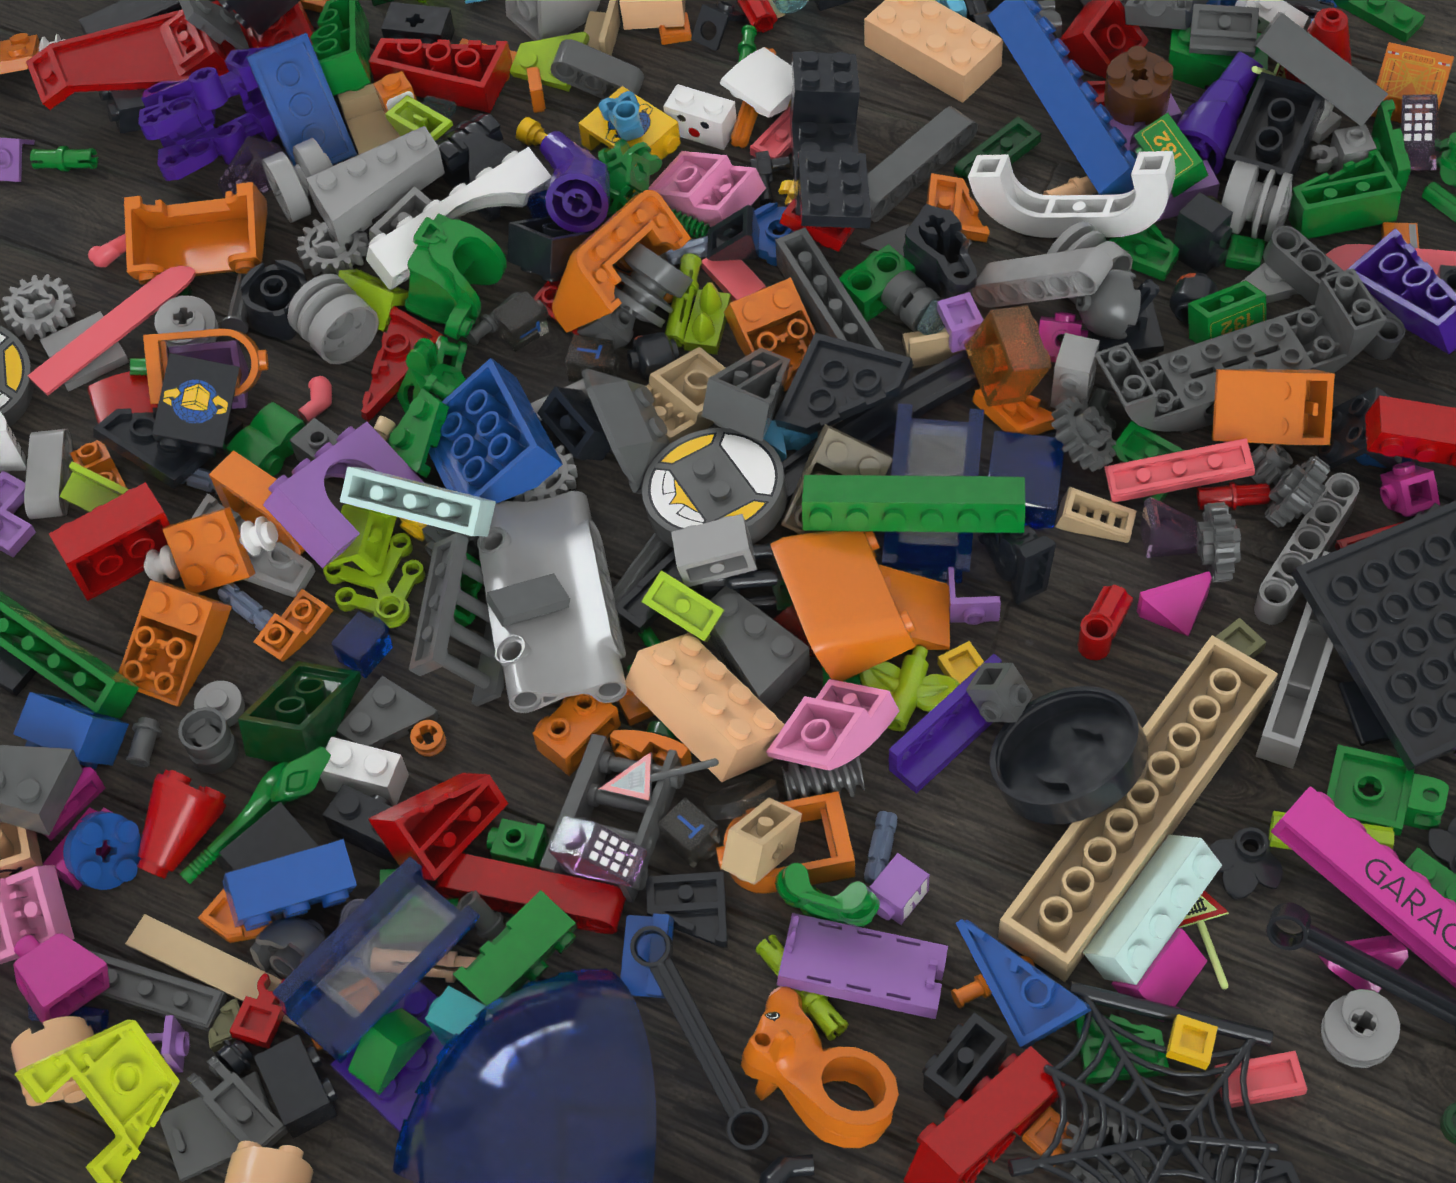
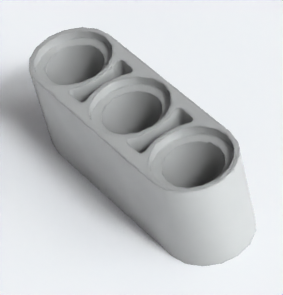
[24,429,73,519]

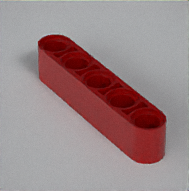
[434,853,626,934]

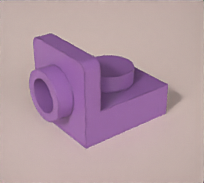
[937,292,985,353]

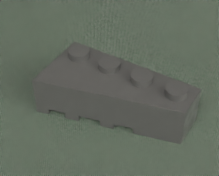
[0,745,83,835]

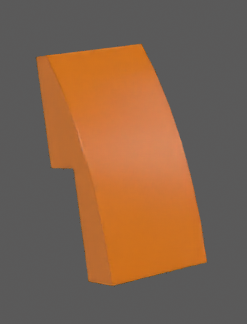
[70,440,127,488]
[254,589,333,662]
[610,730,692,766]

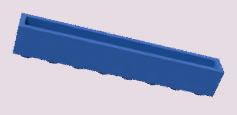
[988,0,1137,195]

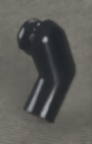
[759,1154,815,1183]

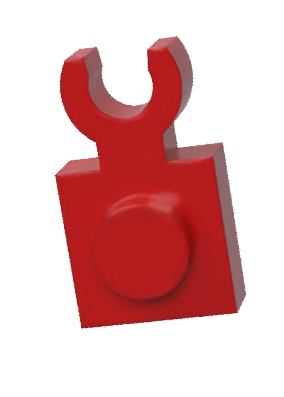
[229,973,290,1049]

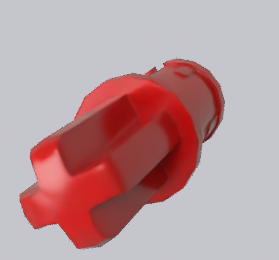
[1197,482,1271,510]

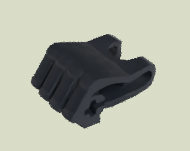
[435,113,515,222]
[903,204,977,302]

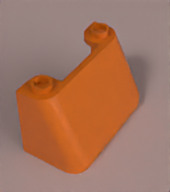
[124,182,268,285]
[552,190,691,333]
[770,531,916,682]

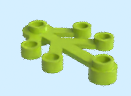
[323,533,425,628]

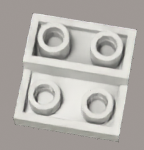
[720,47,793,118]

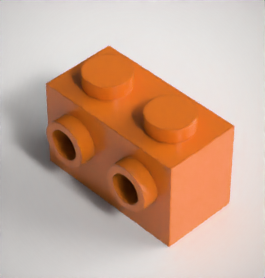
[533,694,621,776]

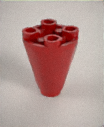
[137,770,227,879]

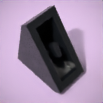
[707,205,760,261]

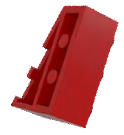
[368,773,509,881]

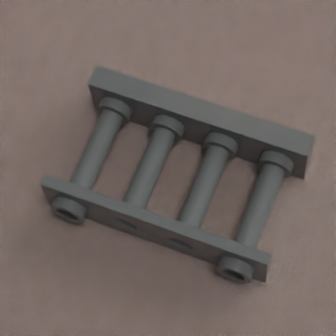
[409,532,505,706]
[539,734,685,903]

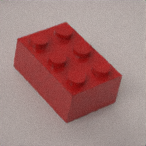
[49,482,170,601]

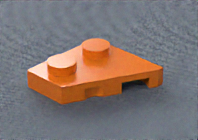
[927,173,990,242]
[972,382,1055,442]

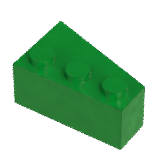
[1168,27,1268,99]
[1288,149,1402,239]
[453,890,577,1016]

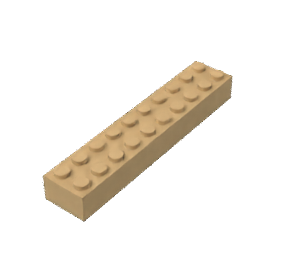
[998,635,1278,982]

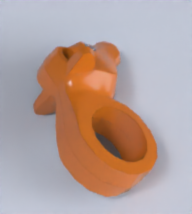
[741,986,899,1148]

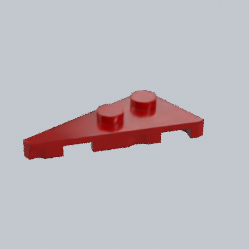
[361,306,443,422]

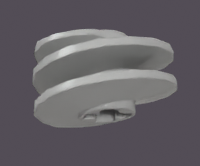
[154,296,219,347]
[1321,989,1400,1068]

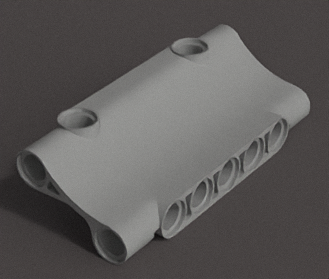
[477,491,627,713]

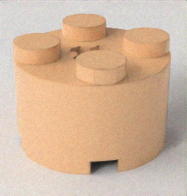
[11,1016,94,1106]
[224,1141,313,1183]

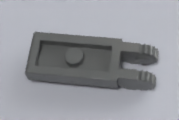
[187,1056,288,1148]

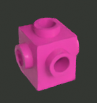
[1036,312,1088,362]
[1380,462,1440,517]

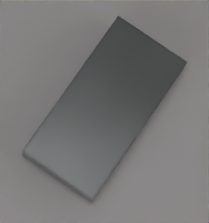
[486,573,570,627]

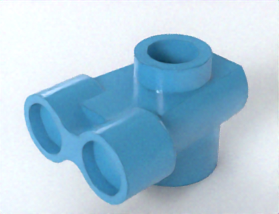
[598,91,644,141]

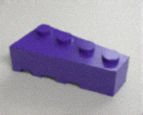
[1347,228,1456,354]

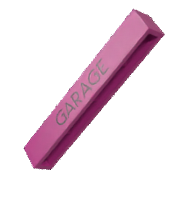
[1271,786,1456,988]

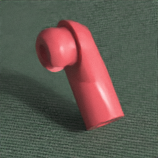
[88,234,126,268]
[297,376,332,424]

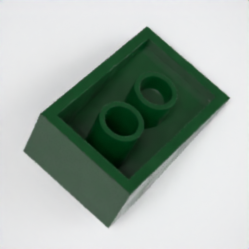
[238,661,361,763]

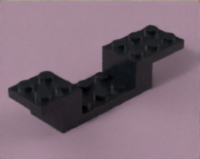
[790,51,871,228]

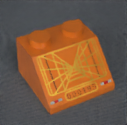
[1371,42,1454,130]

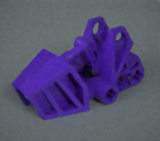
[138,47,278,181]

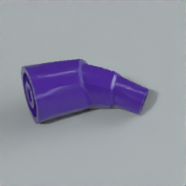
[1177,51,1263,175]
[540,131,610,233]

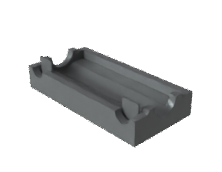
[1124,0,1208,30]

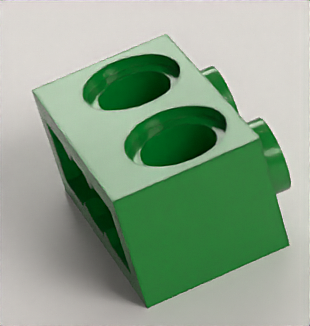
[838,244,915,322]

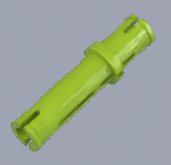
[665,254,702,348]
[756,935,849,1041]

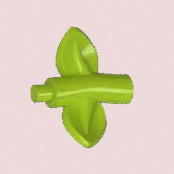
[859,645,960,731]

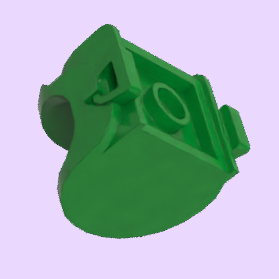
[405,213,507,340]

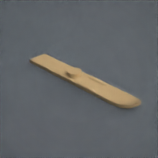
[125,914,321,1030]

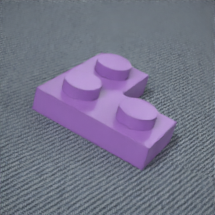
[0,471,36,557]

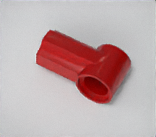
[736,0,778,33]
[1077,584,1133,660]

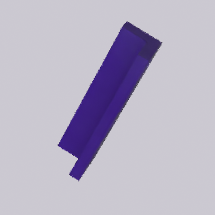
[889,654,1002,794]

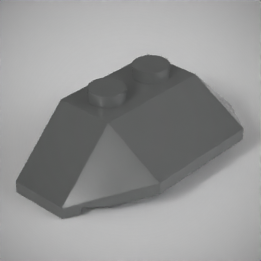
[581,368,670,495]

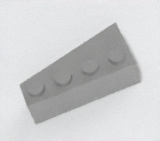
[306,126,445,247]

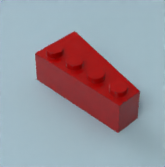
[368,38,513,113]
[903,1046,1065,1183]

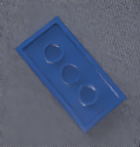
[246,33,357,166]

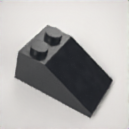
[507,216,608,282]

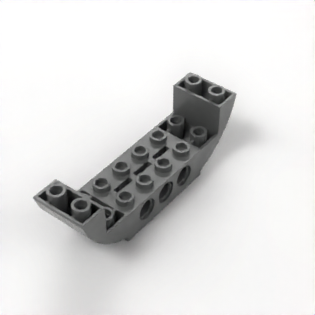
[1095,268,1387,434]

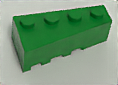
[310,0,371,96]

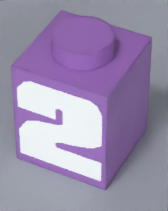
[869,853,930,925]

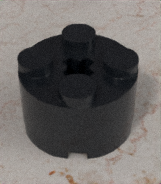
[241,260,308,340]

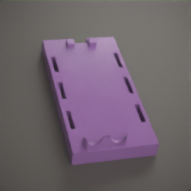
[777,913,948,1019]

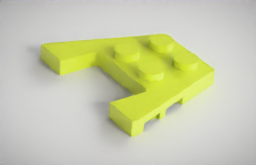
[14,1020,180,1183]

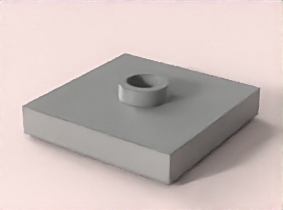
[40,311,129,392]

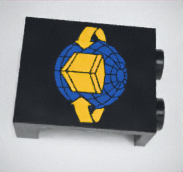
[152,353,242,457]

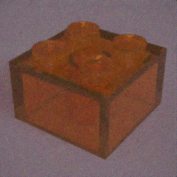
[965,305,1052,407]

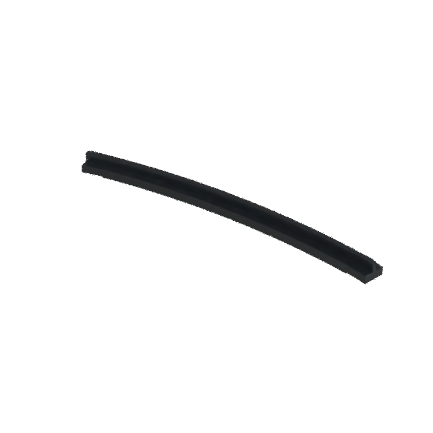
[616,325,1034,634]

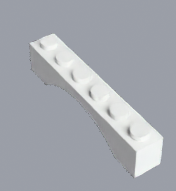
[366,147,552,290]

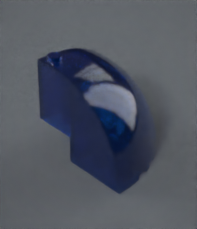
[392,968,656,1183]

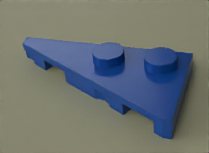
[956,919,1092,1049]

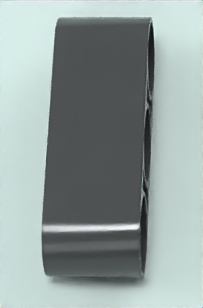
[550,39,645,99]

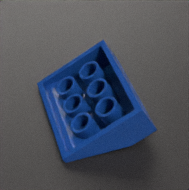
[429,358,563,504]

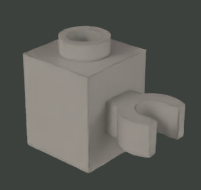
[1309,124,1377,173]

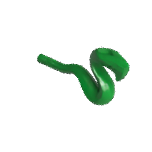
[179,746,331,884]

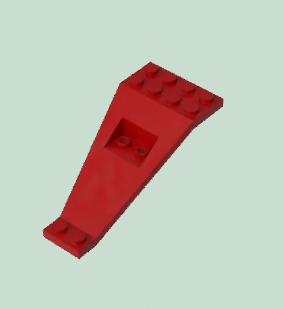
[26,0,315,110]

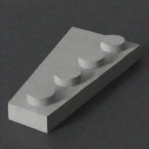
[191,493,315,598]

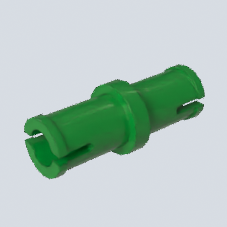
[30,146,98,171]

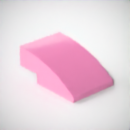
[649,151,766,227]
[766,679,899,771]
[0,865,75,964]

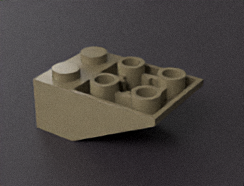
[781,424,893,534]

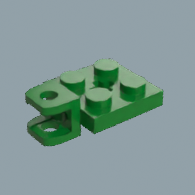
[1327,744,1449,836]

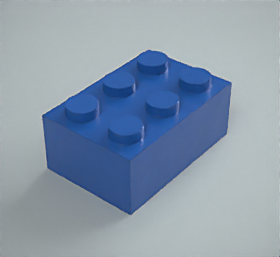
[223,839,357,931]

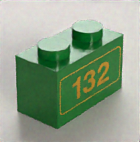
[1134,113,1209,198]
[1188,280,1266,344]

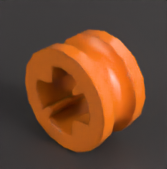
[410,720,446,757]

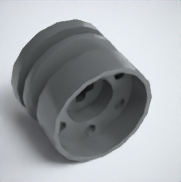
[614,242,693,328]

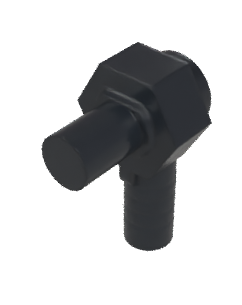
[750,151,790,205]

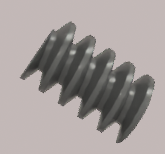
[782,756,865,801]

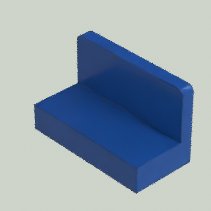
[619,913,674,998]

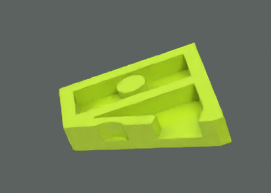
[510,32,590,92]

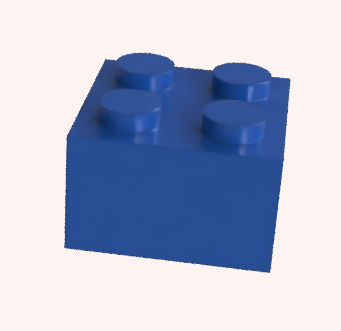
[13,692,129,769]

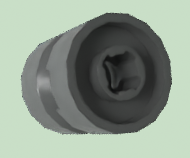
[881,270,943,332]
[178,707,239,774]

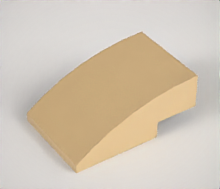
[646,347,725,444]

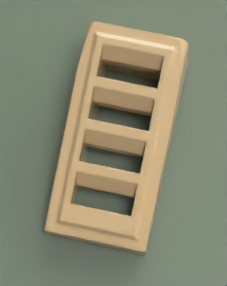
[1055,487,1137,543]

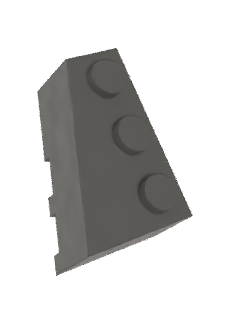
[702,348,790,441]
[710,586,810,710]

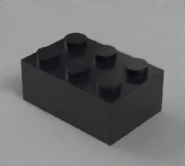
[1225,72,1325,186]

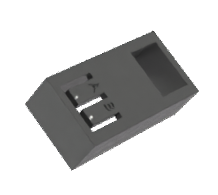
[1254,12,1388,127]

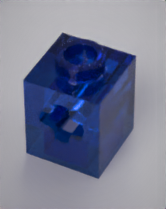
[331,612,393,678]

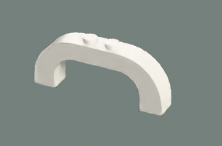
[968,151,1176,238]

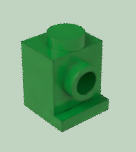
[487,818,549,869]

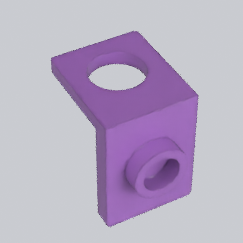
[0,138,35,182]
[947,567,1001,625]
[146,1015,190,1073]

